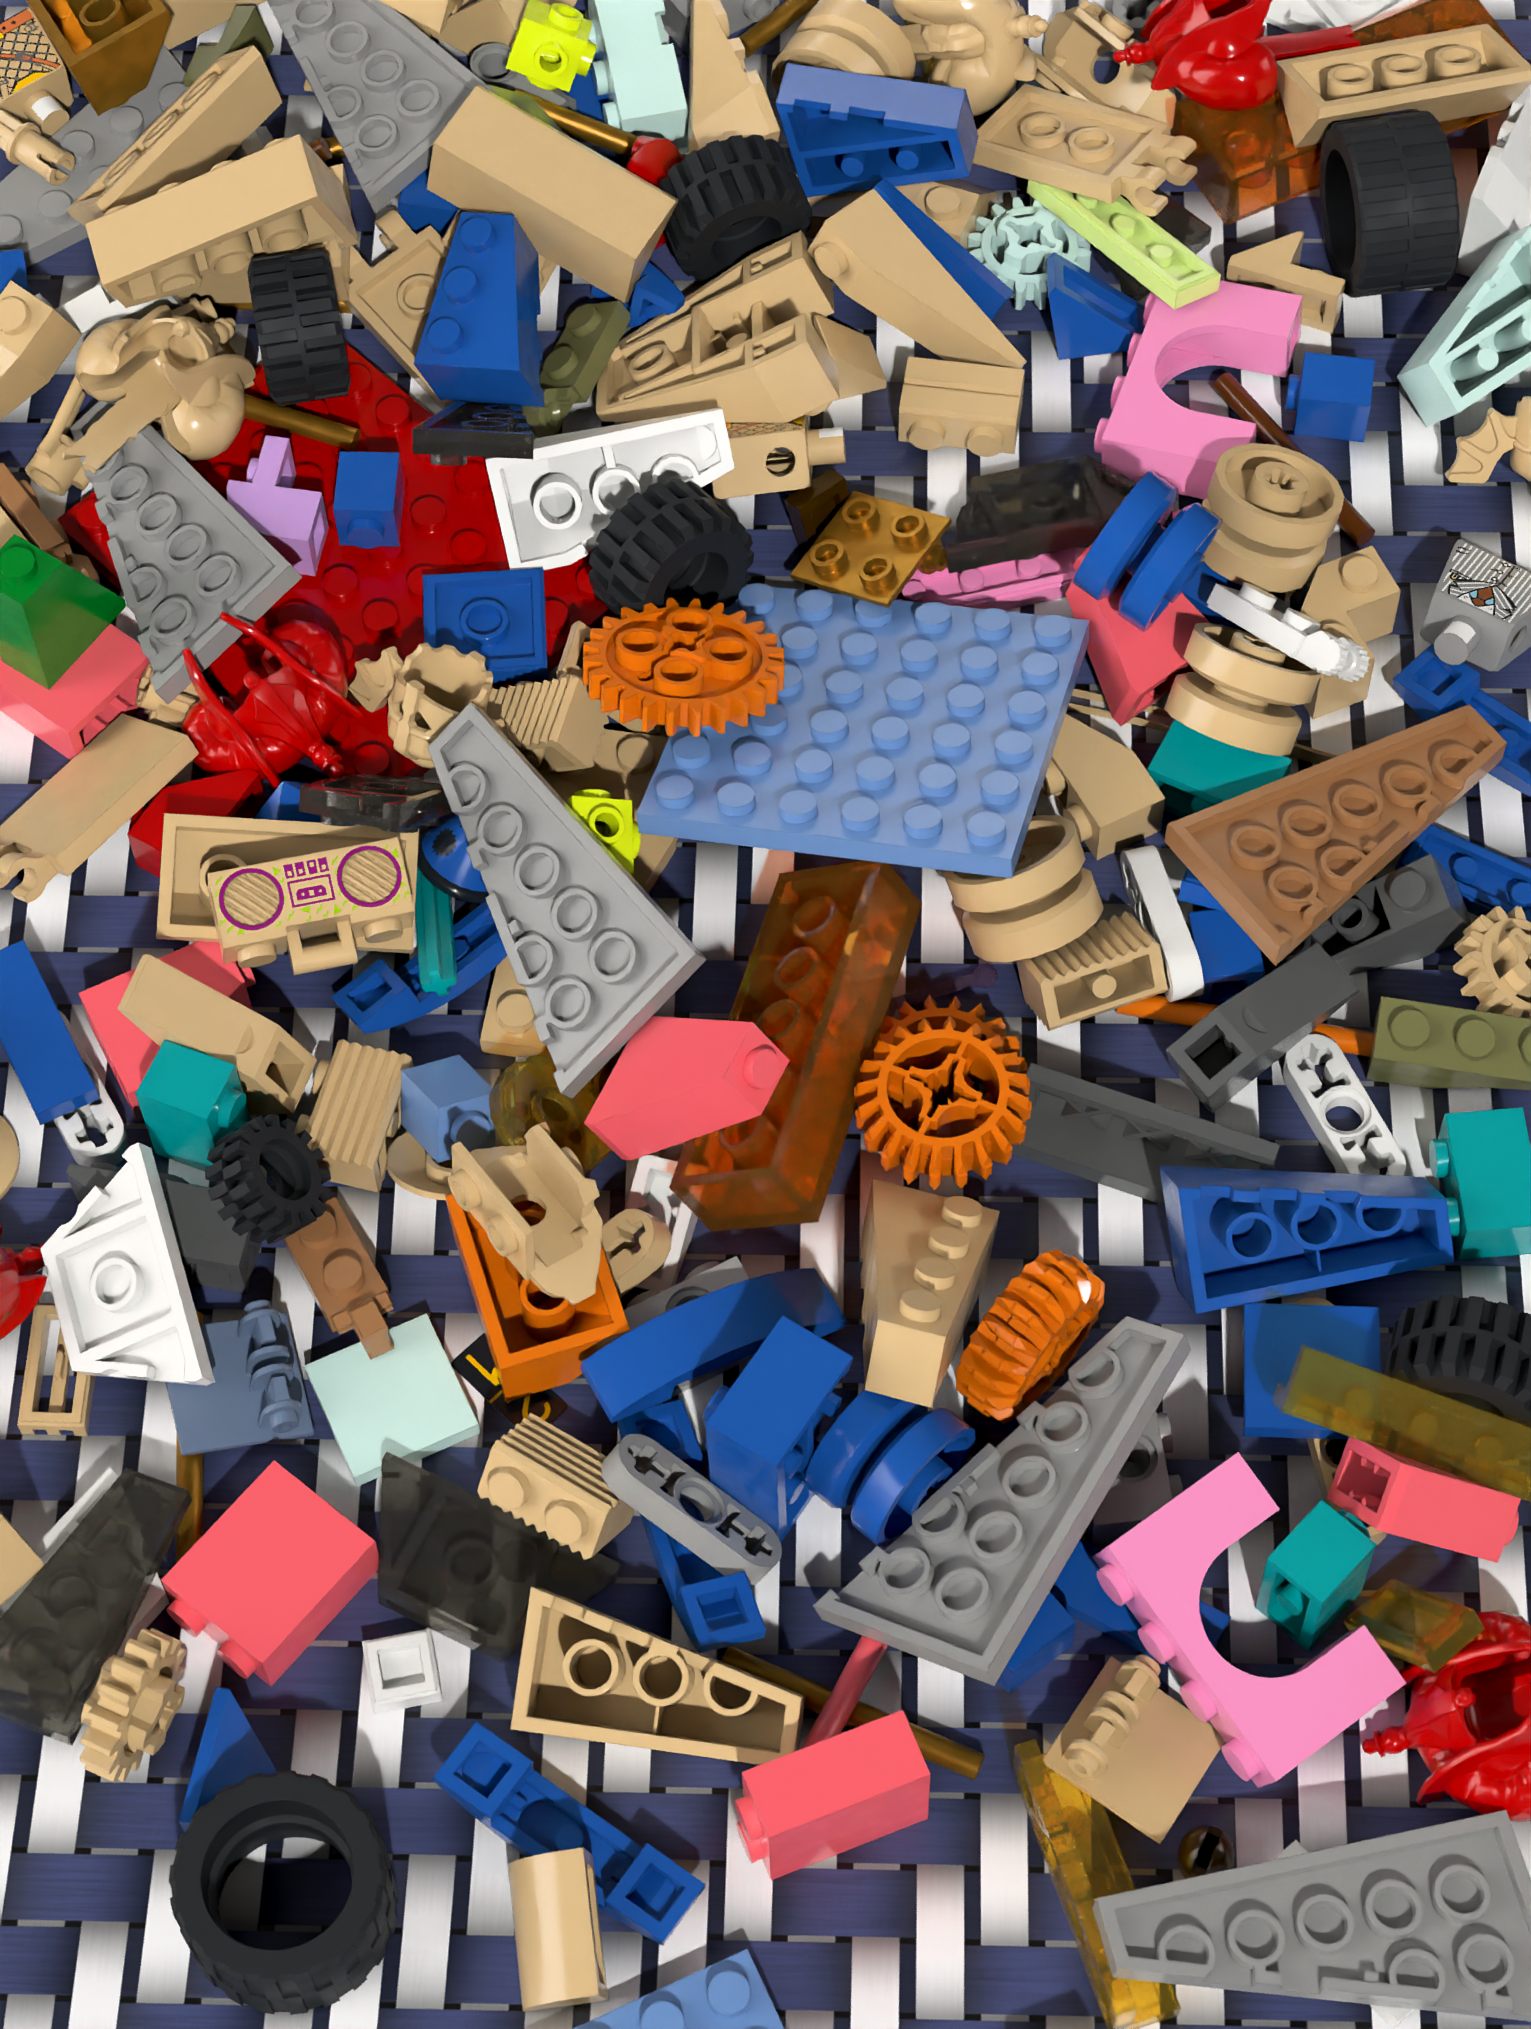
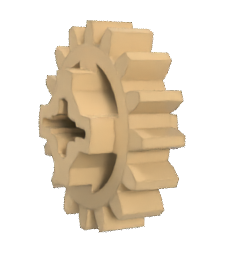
[1453,906,1531,1019]
[80,1628,186,1783]

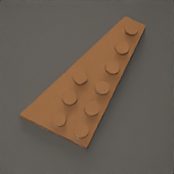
[1164,704,1507,966]

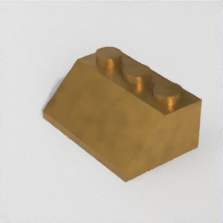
[26,0,172,116]

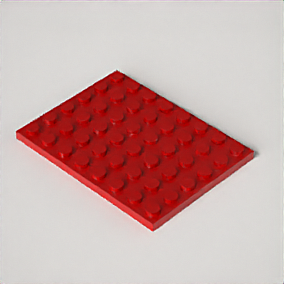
[56,342,617,816]

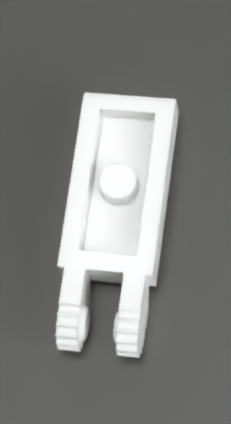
[1206,582,1370,682]

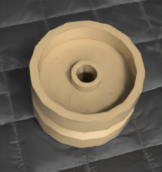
[771,0,916,96]
[1202,443,1344,593]
[1164,623,1321,756]
[944,815,1104,962]

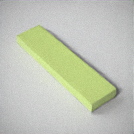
[1027,180,1221,310]

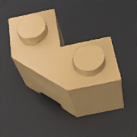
[1300,545,1401,720]

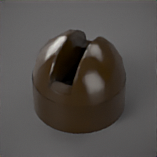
[1177,1825,1235,1879]

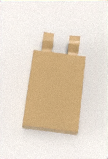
[973,84,1197,216]
[343,209,465,415]
[0,713,199,903]

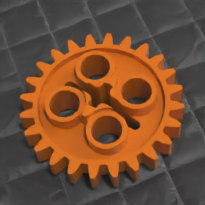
[582,598,785,737]

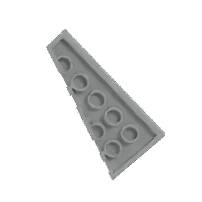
[267,0,487,213]
[0,44,228,268]
[70,398,302,705]
[427,702,707,1098]
[813,1316,1191,1686]
[1092,1810,1531,2021]

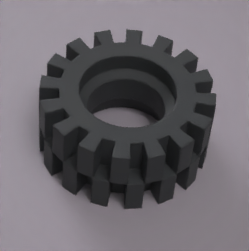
[205,1114,332,1244]

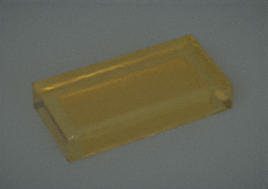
[1344,1579,1485,1673]

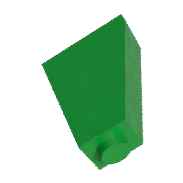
[0,534,126,690]

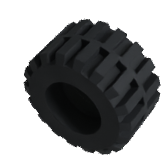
[658,135,813,282]
[247,247,351,406]
[588,479,754,620]
[1379,1295,1531,1461]

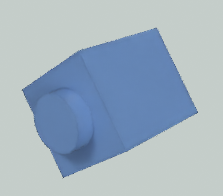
[401,1055,496,1163]

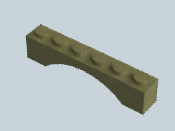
[1366,996,1531,1091]

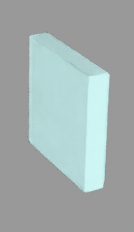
[304,1313,480,1487]

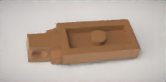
[0,462,100,584]
[282,1197,394,1360]

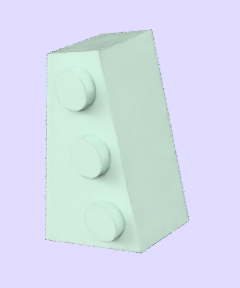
[588,0,688,158]
[1397,225,1531,427]

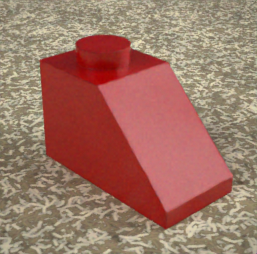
[127,768,266,878]

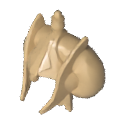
[892,0,1049,117]
[62,305,256,474]

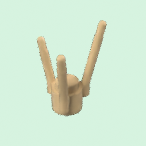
[25,375,90,496]

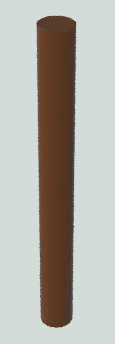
[1213,372,1375,546]

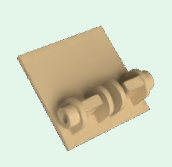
[1041,1655,1224,1845]

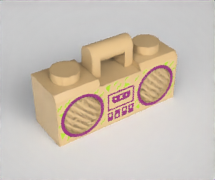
[208,837,414,975]

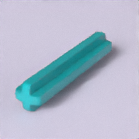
[415,866,458,997]

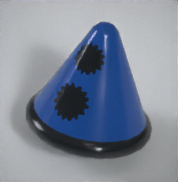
[417,814,489,903]

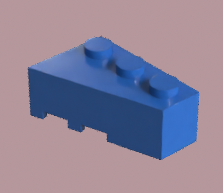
[776,63,978,197]
[413,212,545,407]
[703,1315,853,1542]

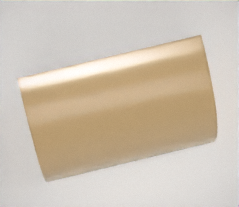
[508,1848,608,2012]

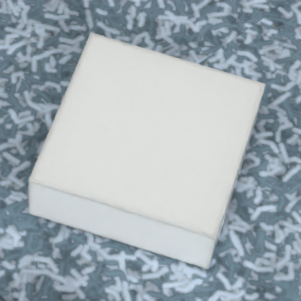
[362,1628,443,1714]

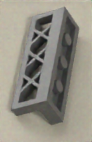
[1012,1063,1280,1206]

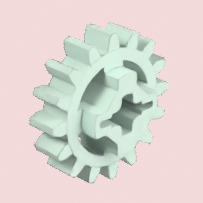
[968,197,1091,310]

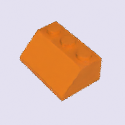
[445,1194,630,1402]

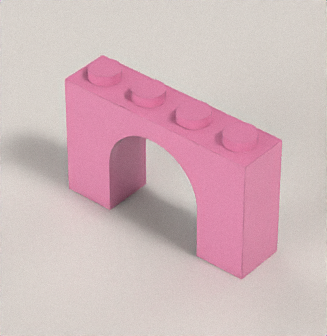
[1094,280,1303,499]
[1092,1452,1406,1788]

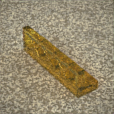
[1272,1344,1531,1502]
[1012,1739,1181,2029]

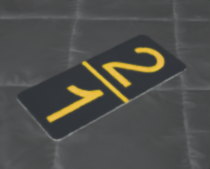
[451,1333,568,1426]

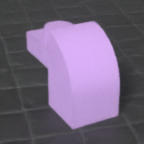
[227,435,329,576]

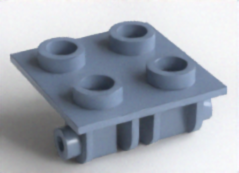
[166,1300,314,1456]

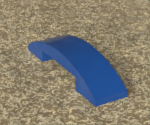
[1393,644,1531,797]
[331,878,507,1034]
[580,1268,847,1423]
[617,1400,766,1653]
[433,1721,705,1946]

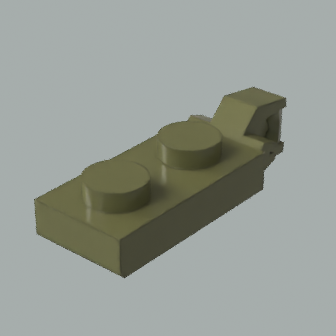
[520,300,631,438]

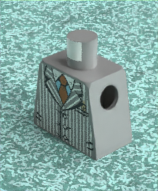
[1420,539,1531,672]

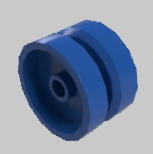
[1073,471,1223,632]
[804,1390,975,1547]

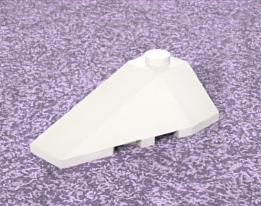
[1455,84,1531,277]
[485,407,735,570]

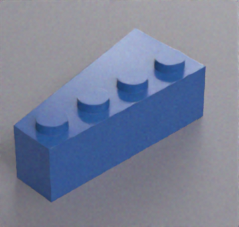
[1159,1165,1454,1314]

